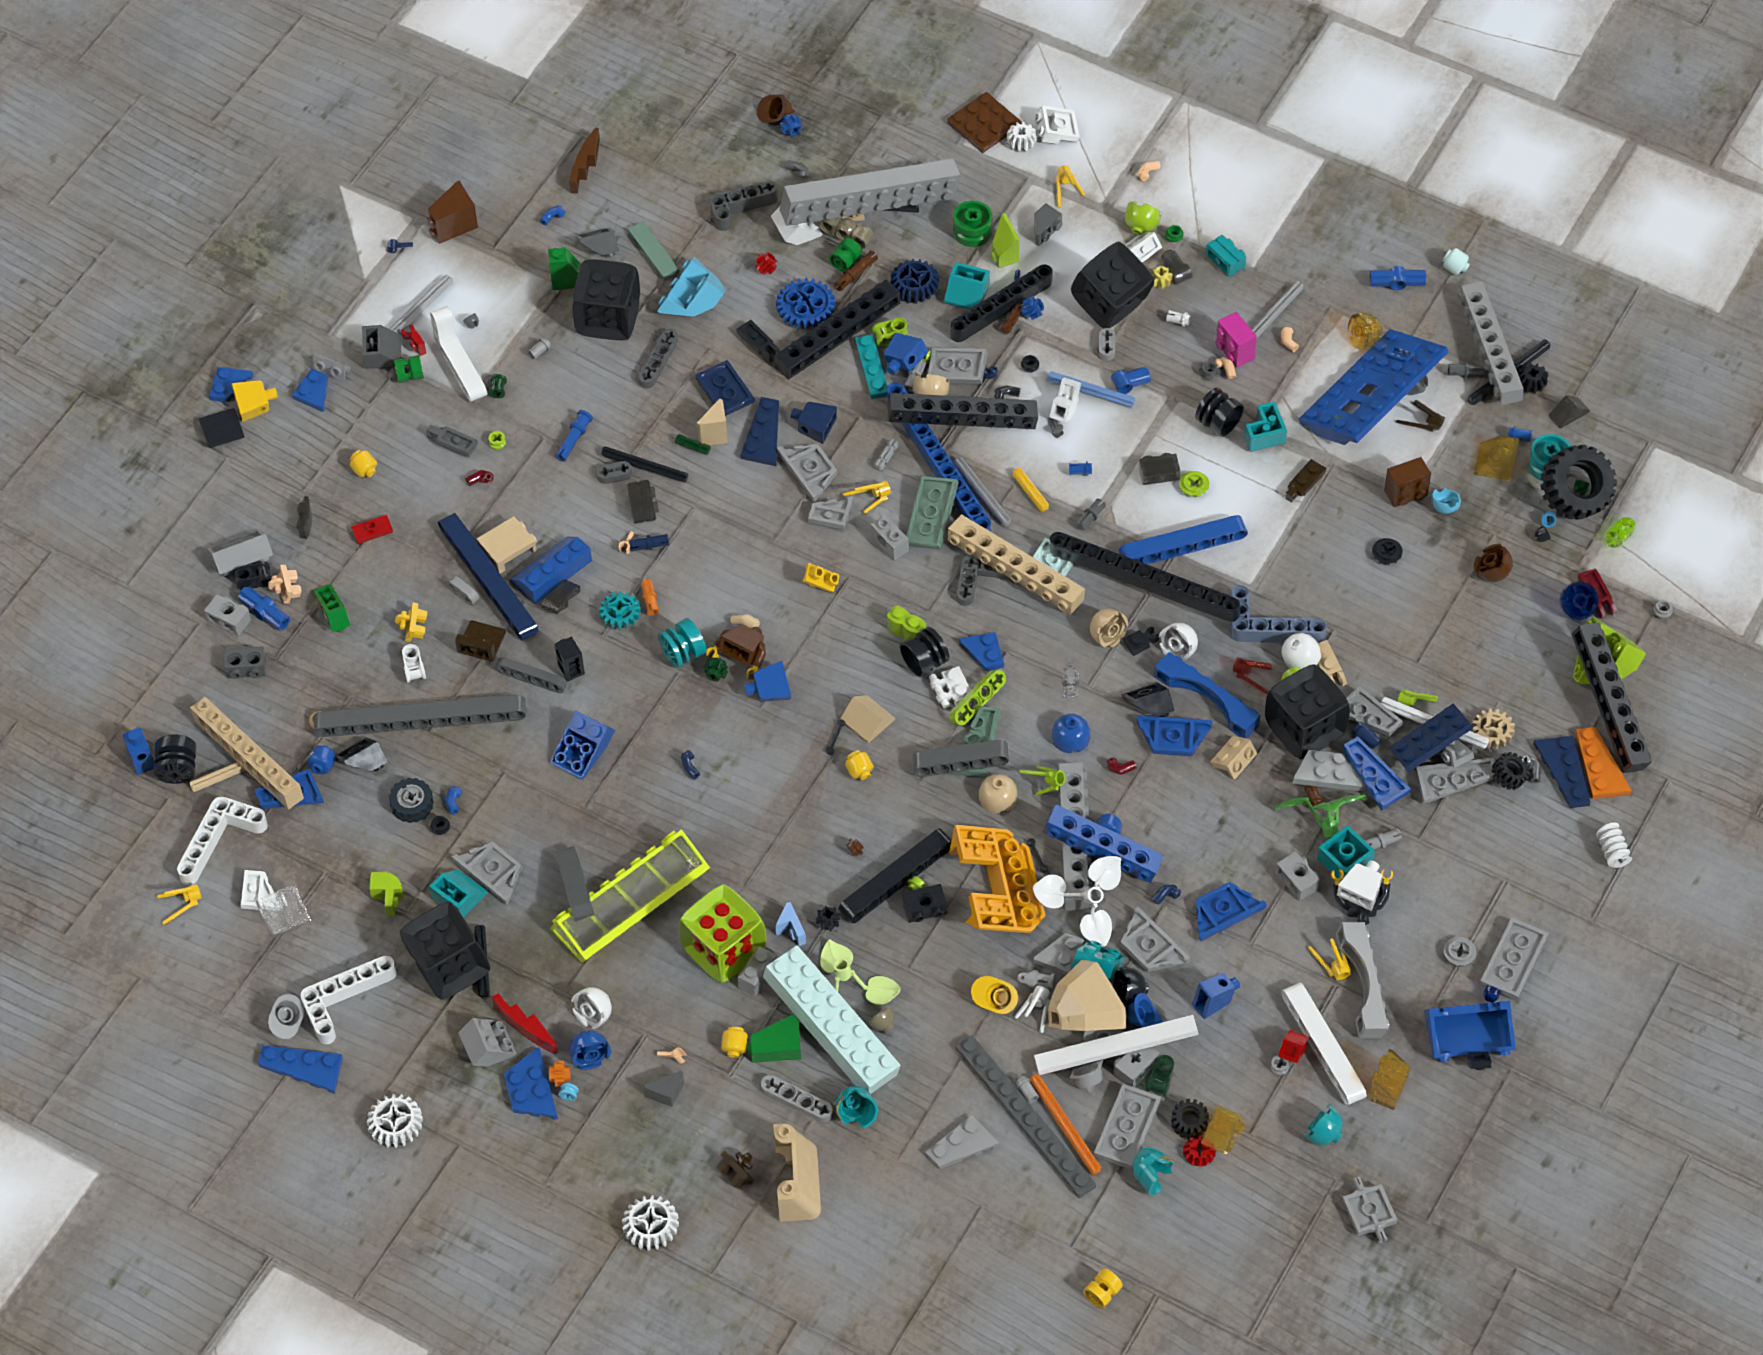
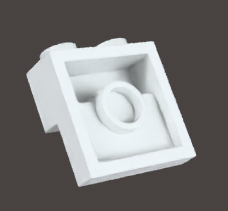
[1035,106,1080,144]

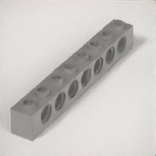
[1458,281,1523,405]
[1059,763,1092,910]

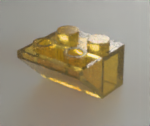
[1369,1049,1410,1110]

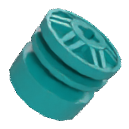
[658,618,707,668]

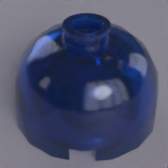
[1559,581,1599,620]

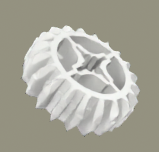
[367,1094,423,1149]
[622,1195,679,1251]

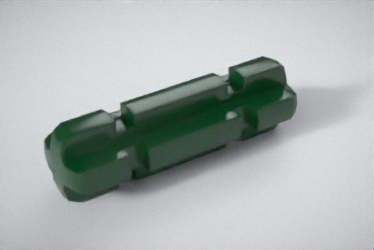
[675,434,711,455]

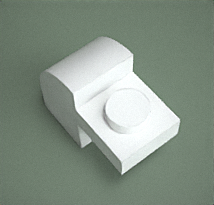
[1049,377,1081,423]

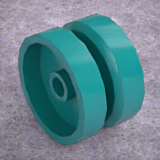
[1528,434,1571,481]

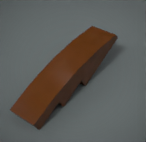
[569,128,600,193]

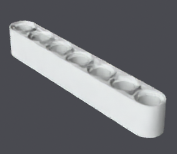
[1281,982,1367,1105]

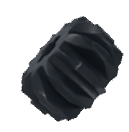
[1517,362,1548,394]

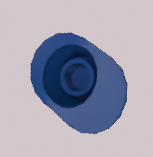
[1125,993,1163,1028]

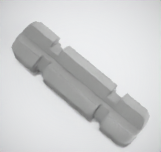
[874,439,898,471]

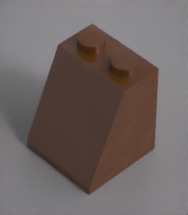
[427,180,478,244]

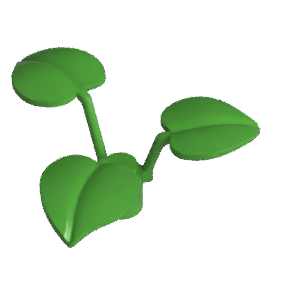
[1274,795,1366,838]

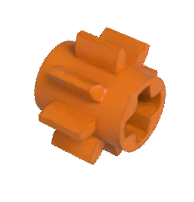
[549,1061,571,1087]

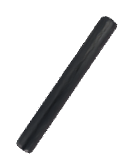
[601,446,689,483]

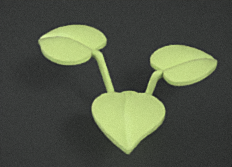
[820,939,901,1005]

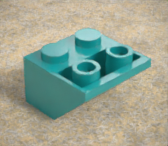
[944,262,990,309]
[429,870,488,918]
[1070,941,1125,983]

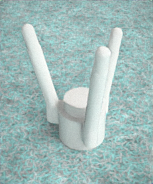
[1015,986,1051,1033]

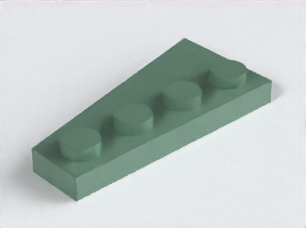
[949,706,1001,777]

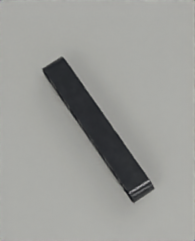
[950,264,1053,342]
[838,828,952,924]

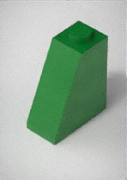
[548,247,582,290]
[747,1014,801,1063]

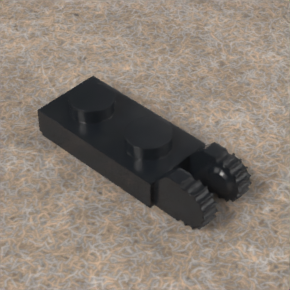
[736,320,779,364]

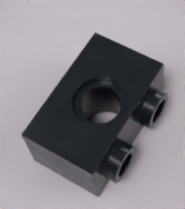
[902,884,947,923]

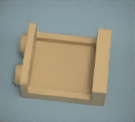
[477,516,537,573]

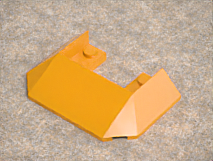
[949,825,1046,933]

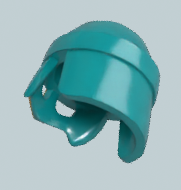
[835,1086,878,1128]
[1132,1147,1174,1196]

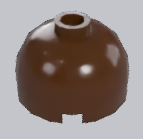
[1474,544,1513,582]

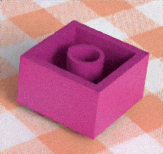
[1216,311,1257,368]

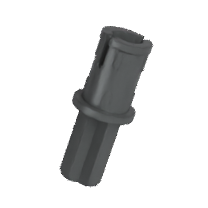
[1448,363,1486,378]
[1076,498,1106,530]

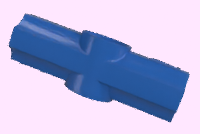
[1370,266,1426,290]
[238,586,291,631]

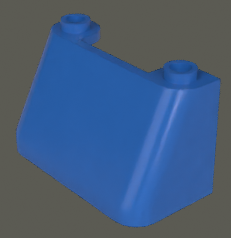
[1424,1001,1516,1062]

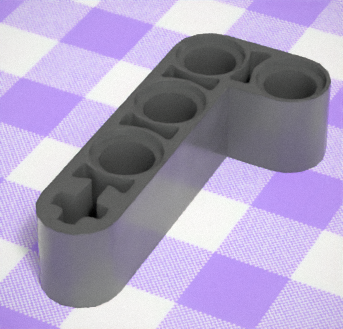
[710,181,778,231]

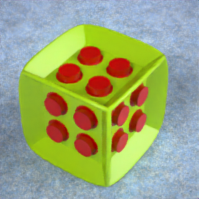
[679,884,766,983]

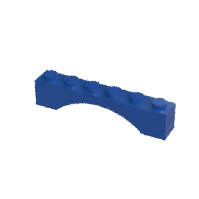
[1154,652,1260,739]

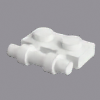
[929,666,973,709]

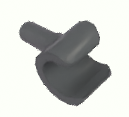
[1049,417,1064,438]

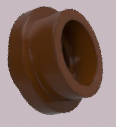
[846,838,864,857]

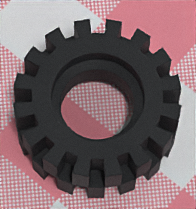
[1491,752,1530,790]
[1171,1099,1209,1139]

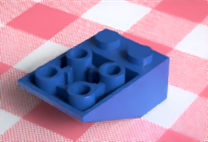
[549,710,615,780]

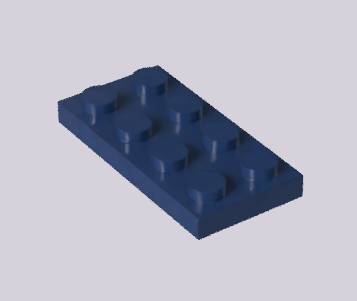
[1389,703,1473,772]

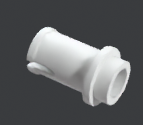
[1166,310,1191,327]

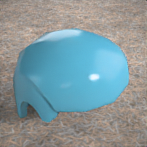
[1432,488,1461,514]

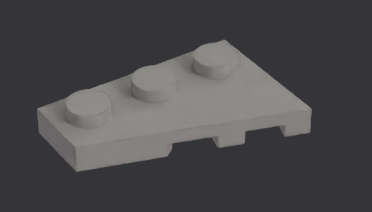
[1346,686,1403,737]
[925,1115,1000,1170]

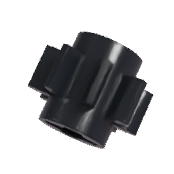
[816,906,841,932]

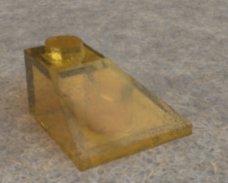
[1474,435,1519,481]

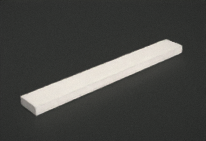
[1034,1015,1199,1075]

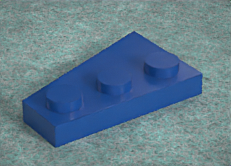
[254,769,324,809]

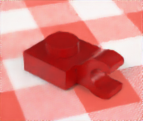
[401,325,427,356]

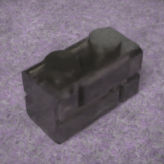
[1139,453,1180,485]
[627,480,659,524]

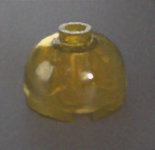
[1348,312,1383,349]

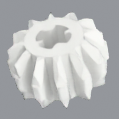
[1007,122,1037,152]

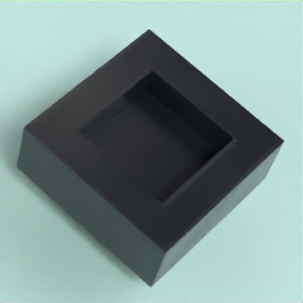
[1468,1051,1492,1070]

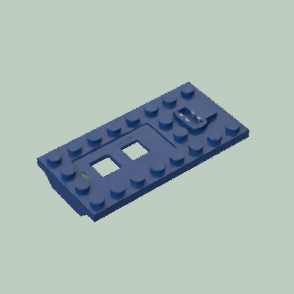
[1299,329,1449,445]

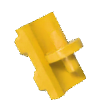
[803,563,839,593]
[395,602,427,642]

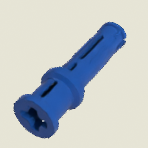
[555,410,593,462]

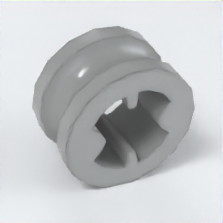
[1271,1055,1290,1076]

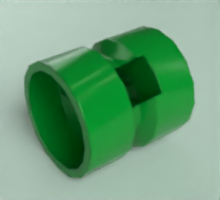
[828,237,862,272]
[394,355,424,383]

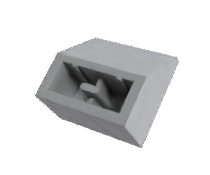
[458,1018,517,1067]

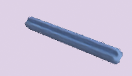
[1047,371,1135,408]

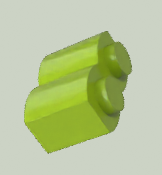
[887,606,926,640]

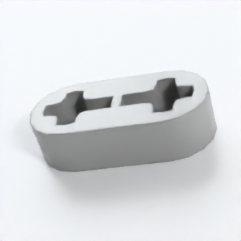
[1099,328,1115,361]
[447,576,479,606]

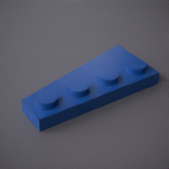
[1342,736,1411,811]

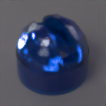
[1483,985,1501,1003]

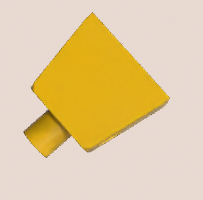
[232,380,278,422]

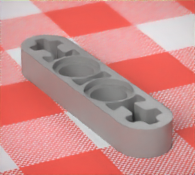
[761,1075,833,1123]

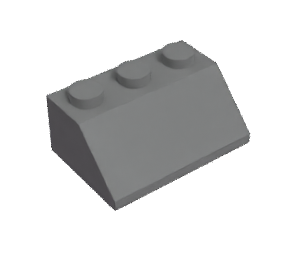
[207,529,273,576]

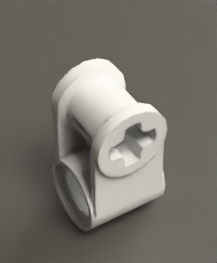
[402,644,426,683]

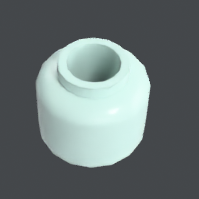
[1442,248,1470,275]

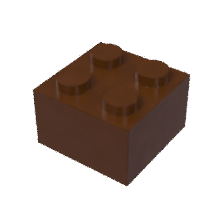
[1384,457,1431,507]

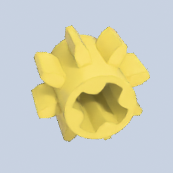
[1152,266,1173,289]

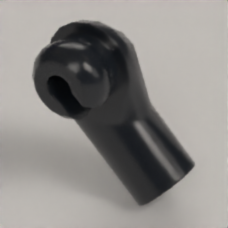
[994,385,1021,399]

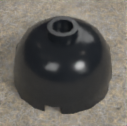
[1113,967,1149,1007]

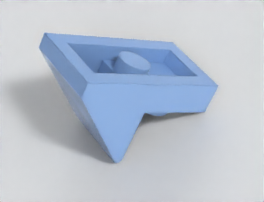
[775,902,806,946]

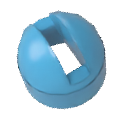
[1541,511,1557,528]

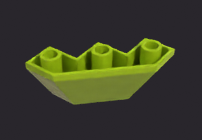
[1573,617,1646,684]

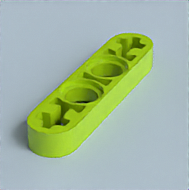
[949,670,1006,725]

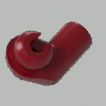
[465,470,494,486]
[1107,757,1137,775]

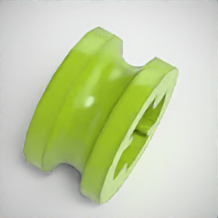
[488,431,506,450]

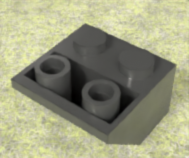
[362,325,402,369]

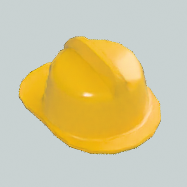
[971,976,1018,1014]

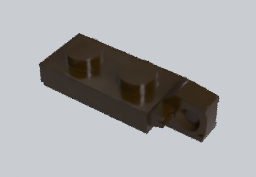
[1285,459,1326,503]

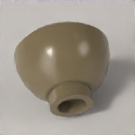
[868,1006,895,1033]

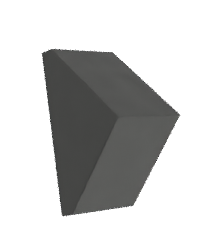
[643,1070,684,1107]

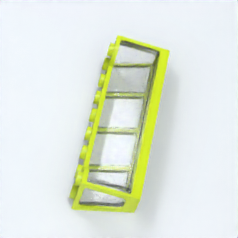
[550,830,710,963]

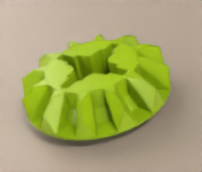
[1179,471,1209,498]

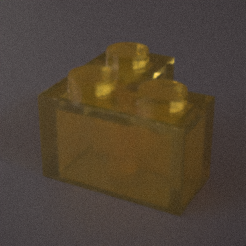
[1201,1105,1246,1155]

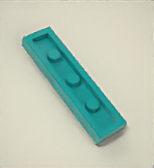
[855,334,888,399]

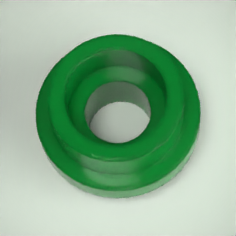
[1165,225,1184,242]

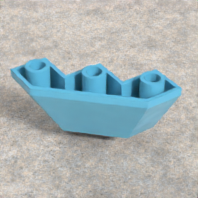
[657,257,726,317]

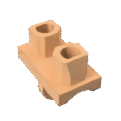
[268,565,302,604]

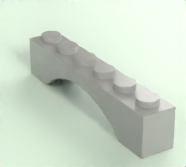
[1336,922,1389,1039]

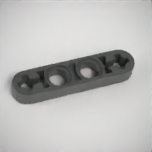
[639,329,678,388]
[495,657,567,693]

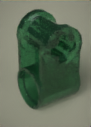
[1146,1055,1174,1097]

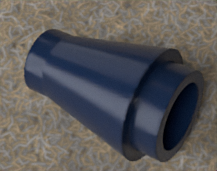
[1351,721,1381,749]

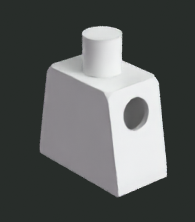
[1337,860,1382,911]

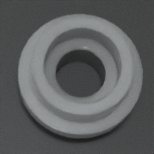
[1653,600,1673,619]

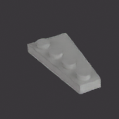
[1416,758,1496,804]

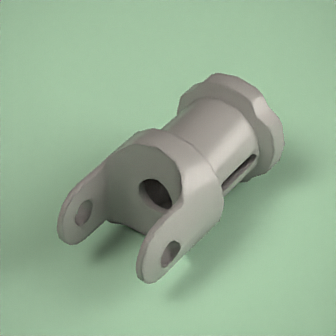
[1018,970,1055,991]

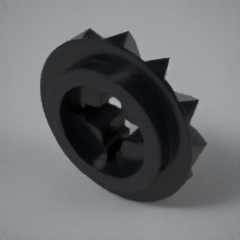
[1372,538,1403,566]

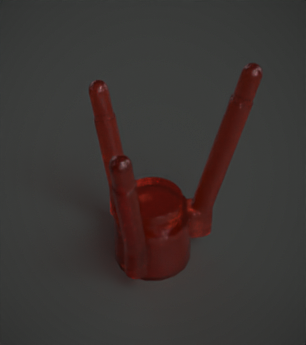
[1233,657,1273,694]

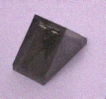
[1549,395,1590,429]

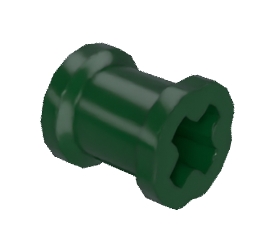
[488,374,507,399]

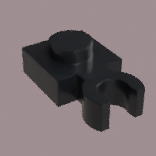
[1123,627,1160,656]

